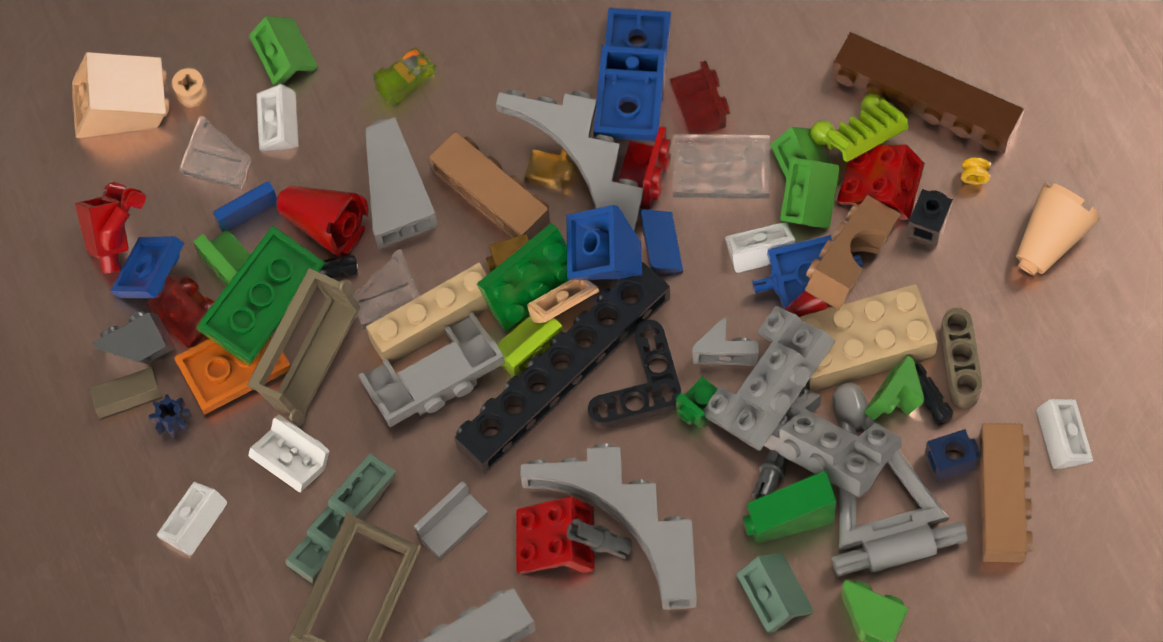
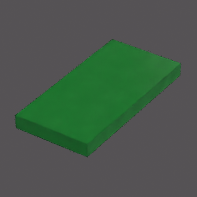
[196,225,326,366]

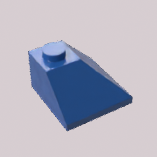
[566,205,642,280]

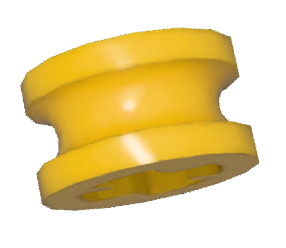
[961,158,990,185]

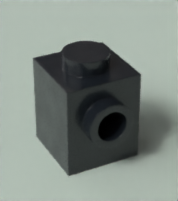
[907,189,953,246]

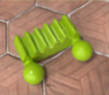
[810,94,908,162]

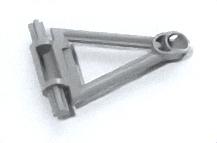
[832,382,968,576]

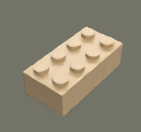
[799,284,938,392]

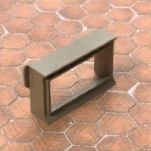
[247,268,361,427]
[288,512,422,642]

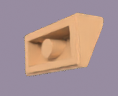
[527,280,599,323]

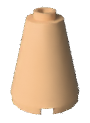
[1016,182,1100,276]

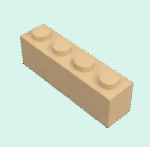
[366,263,489,364]

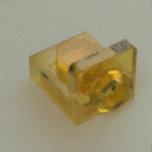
[524,149,574,191]

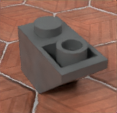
[93,310,176,364]

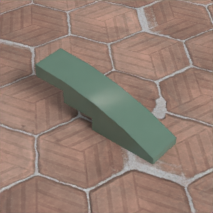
[286,453,396,584]

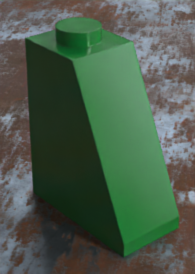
[742,471,836,545]

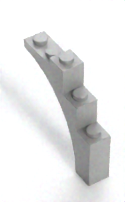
[496,90,643,232]
[520,443,696,609]

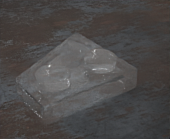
[179,116,251,189]

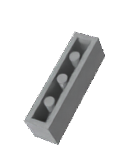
[412,588,536,642]

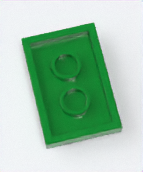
[477,223,569,332]

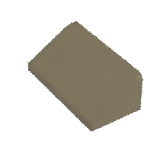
[89,367,162,419]

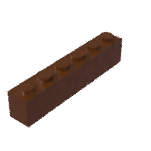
[832,32,1024,153]

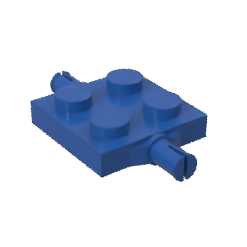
[752,235,863,309]

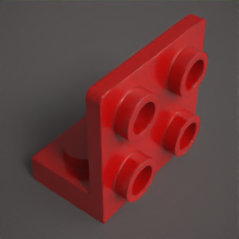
[617,126,671,210]
[837,144,925,220]
[516,496,595,574]

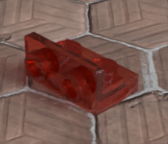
[670,61,730,138]
[146,275,214,348]

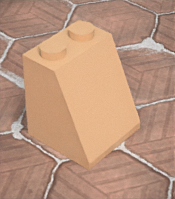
[72,52,169,138]

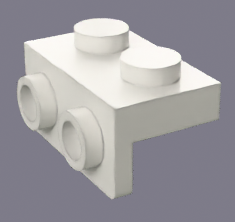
[248,415,329,493]

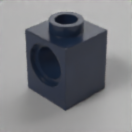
[925,429,980,482]

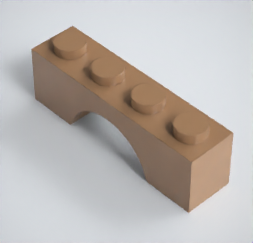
[805,195,901,310]

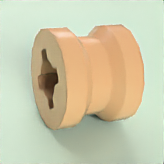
[172,68,207,108]

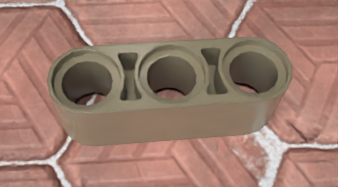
[940,308,982,408]

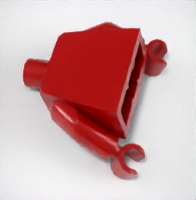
[75,182,146,273]

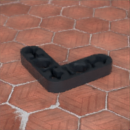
[588,320,681,428]

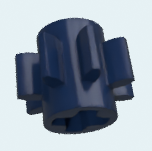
[148,394,192,438]

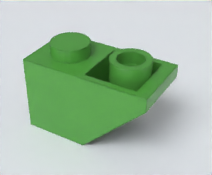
[841,580,909,642]

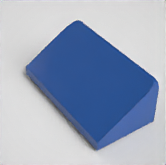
[640,209,683,276]

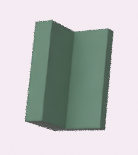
[736,553,814,633]

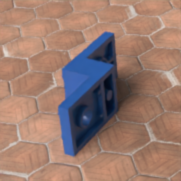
[593,8,671,141]

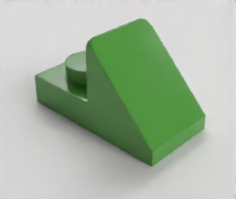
[864,355,924,421]

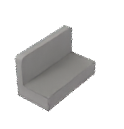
[414,481,489,561]

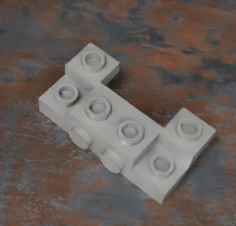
[703,306,835,451]
[359,312,505,427]
[764,387,902,497]

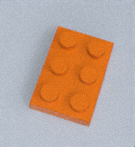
[174,336,291,415]

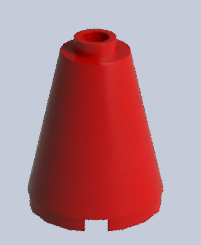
[276,185,369,255]

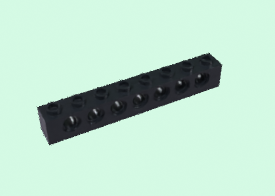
[455,262,670,475]

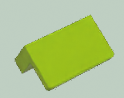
[496,316,563,377]

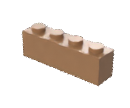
[429,131,550,241]
[979,423,1033,562]

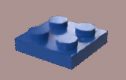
[110,236,184,298]

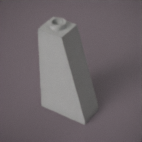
[365,117,438,249]

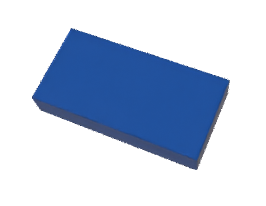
[213,181,277,232]

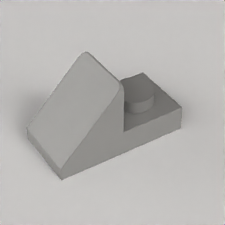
[692,317,759,366]

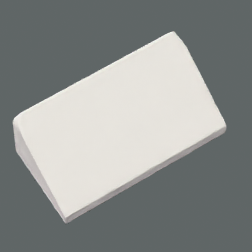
[257,84,298,152]
[725,222,796,273]
[1036,399,1094,469]
[157,481,227,555]

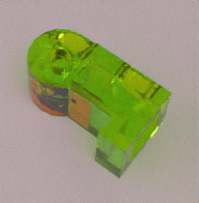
[373,47,436,108]

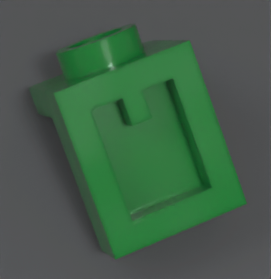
[676,376,718,429]

